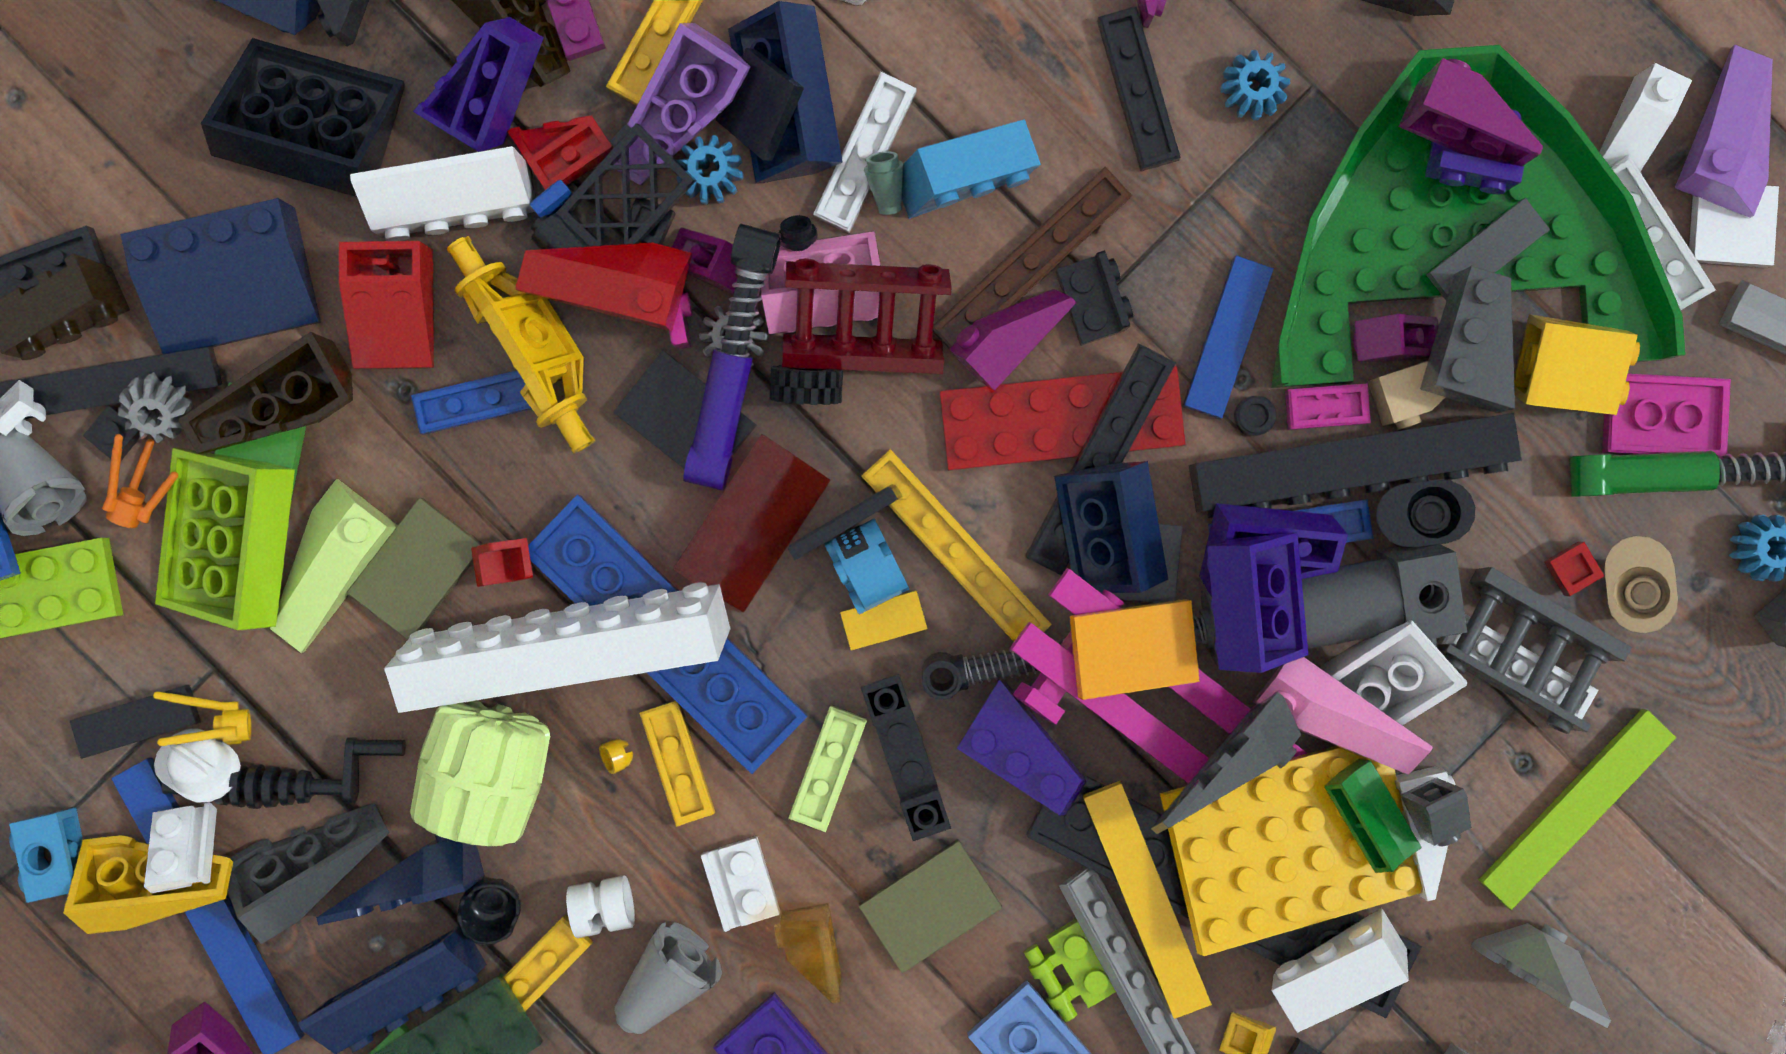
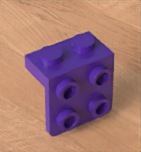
[1425,110,1524,194]

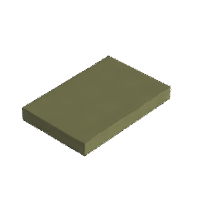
[346,498,483,640]
[859,839,1002,974]

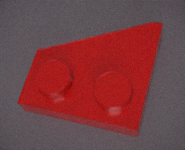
[507,115,613,190]

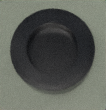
[1234,396,1276,436]

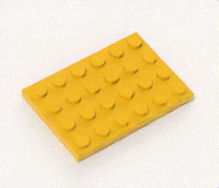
[1160,746,1423,956]

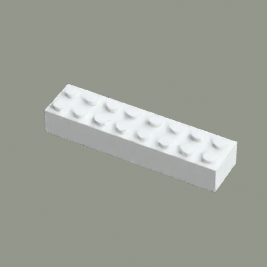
[384,582,730,713]

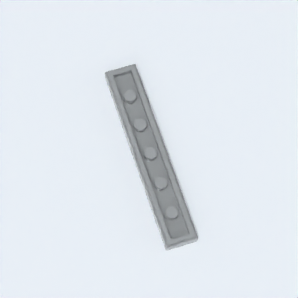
[1059,866,1196,1054]

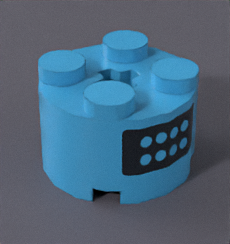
[824,518,910,615]

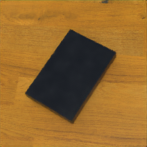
[613,350,757,469]

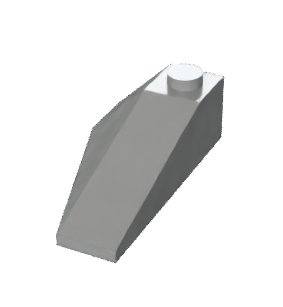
[1471,923,1611,1028]

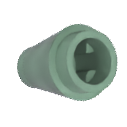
[864,151,903,215]

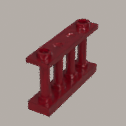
[782,258,952,374]

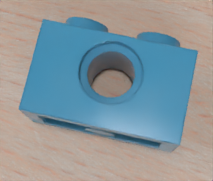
[9,807,83,903]

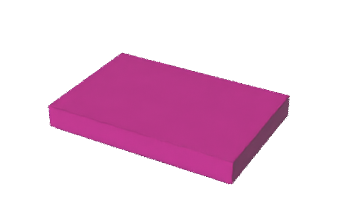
[1602,374,1731,458]

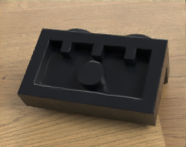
[1055,250,1133,346]

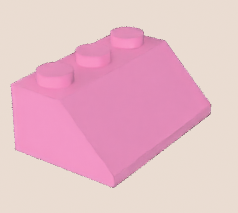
[761,231,880,334]

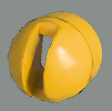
[599,739,633,774]

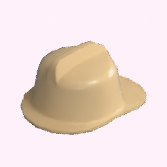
[1605,536,1678,633]

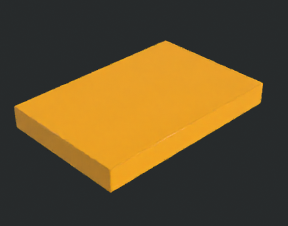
[1070,599,1200,700]

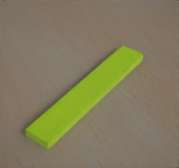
[1478,709,1677,910]

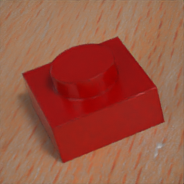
[1544,542,1604,596]

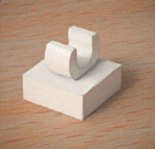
[0,380,46,436]

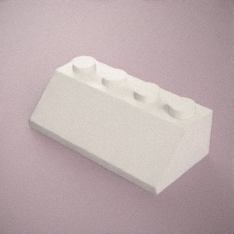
[350,146,536,241]

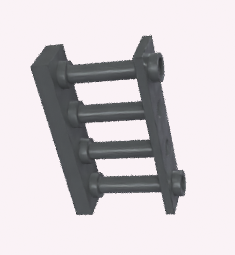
[1437,567,1632,734]

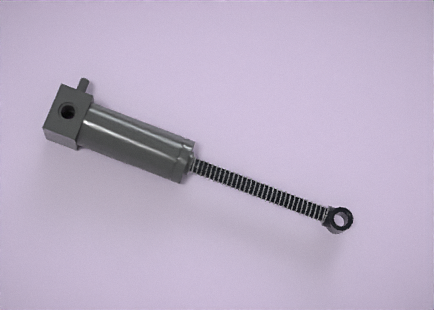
[922,544,1467,700]

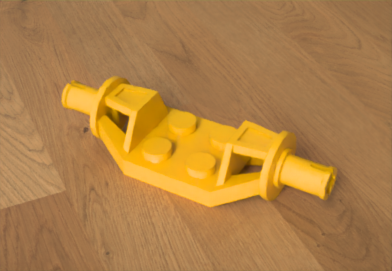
[447,236,595,454]

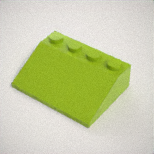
[155,448,295,630]

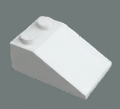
[1321,620,1467,726]

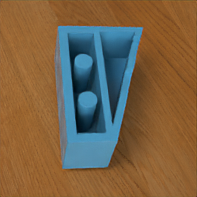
[902,119,1041,219]

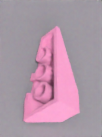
[1253,657,1433,775]

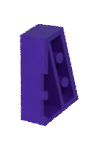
[413,17,544,152]

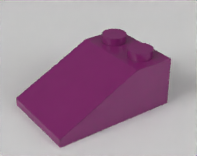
[1398,58,1543,166]

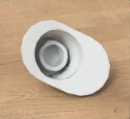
[154,728,241,803]

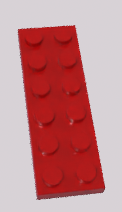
[939,366,1186,471]

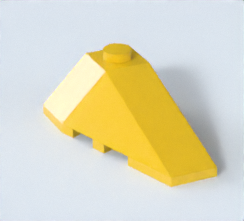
[63,835,233,934]

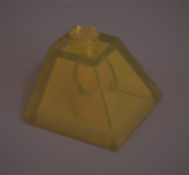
[774,903,843,1003]

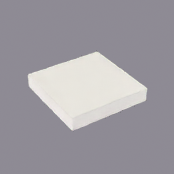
[1689,186,1779,268]

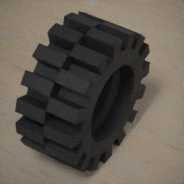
[769,365,843,405]

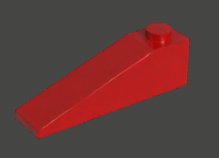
[515,242,693,332]

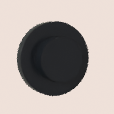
[778,215,818,251]

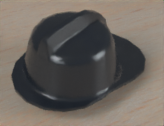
[1376,480,1476,548]

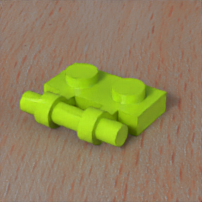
[1023,918,1116,1022]

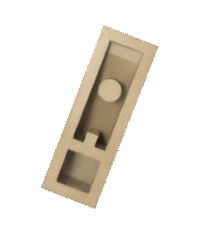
[1368,361,1445,430]

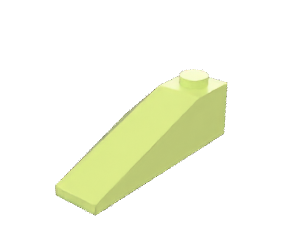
[270,479,398,653]

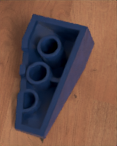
[316,834,485,925]

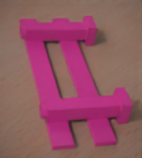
[1010,568,1308,783]

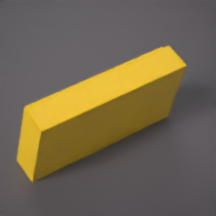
[840,590,927,651]

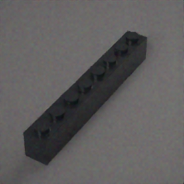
[1188,413,1522,518]

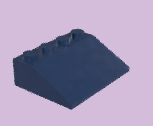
[120,198,321,354]

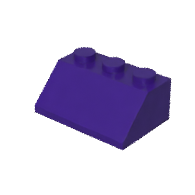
[1207,532,1309,673]

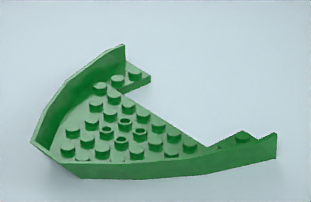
[1271,45,1686,388]

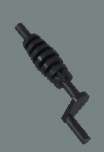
[162,737,406,809]

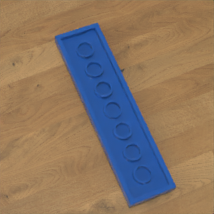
[528,494,808,774]

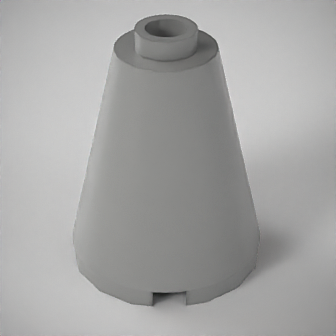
[0,428,87,536]
[614,922,722,1034]

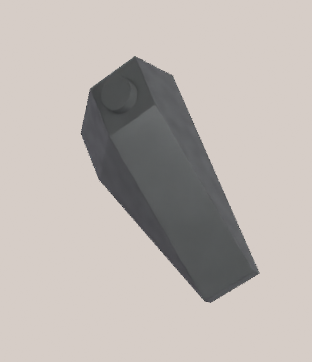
[1151,692,1301,834]
[228,803,390,944]

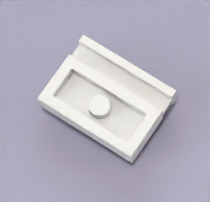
[144,802,217,893]
[701,836,781,932]

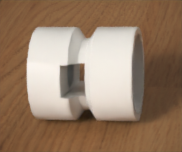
[566,875,635,938]

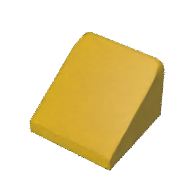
[1219,1012,1276,1054]

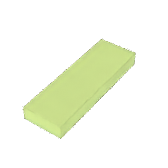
[788,705,867,832]

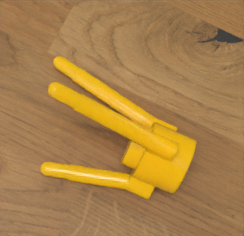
[153,691,252,746]

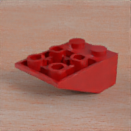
[339,241,434,369]

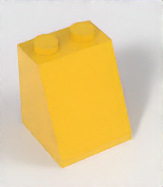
[1514,314,1640,415]

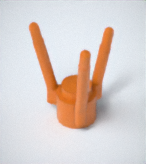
[102,434,179,528]

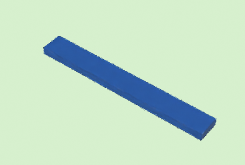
[111,758,305,1054]

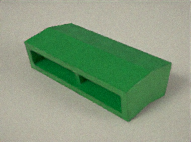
[1324,759,1422,873]

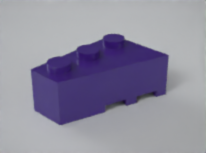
[1199,503,1348,597]
[957,679,1087,816]

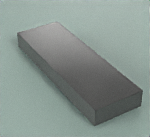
[1426,198,1550,301]

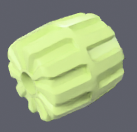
[410,700,550,846]

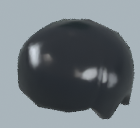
[457,878,521,945]

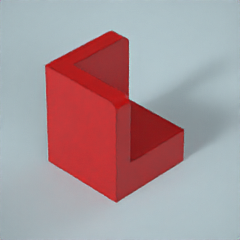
[471,538,533,587]

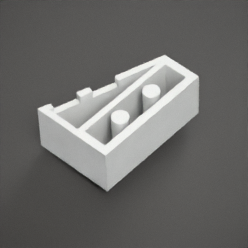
[1271,908,1409,1033]

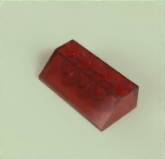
[673,434,831,612]

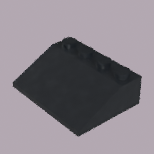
[201,38,405,197]

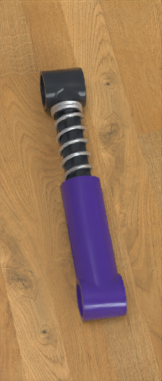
[683,224,781,491]

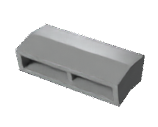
[1719,280,1786,355]

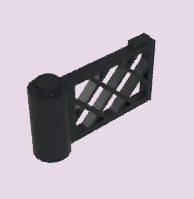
[531,123,697,249]

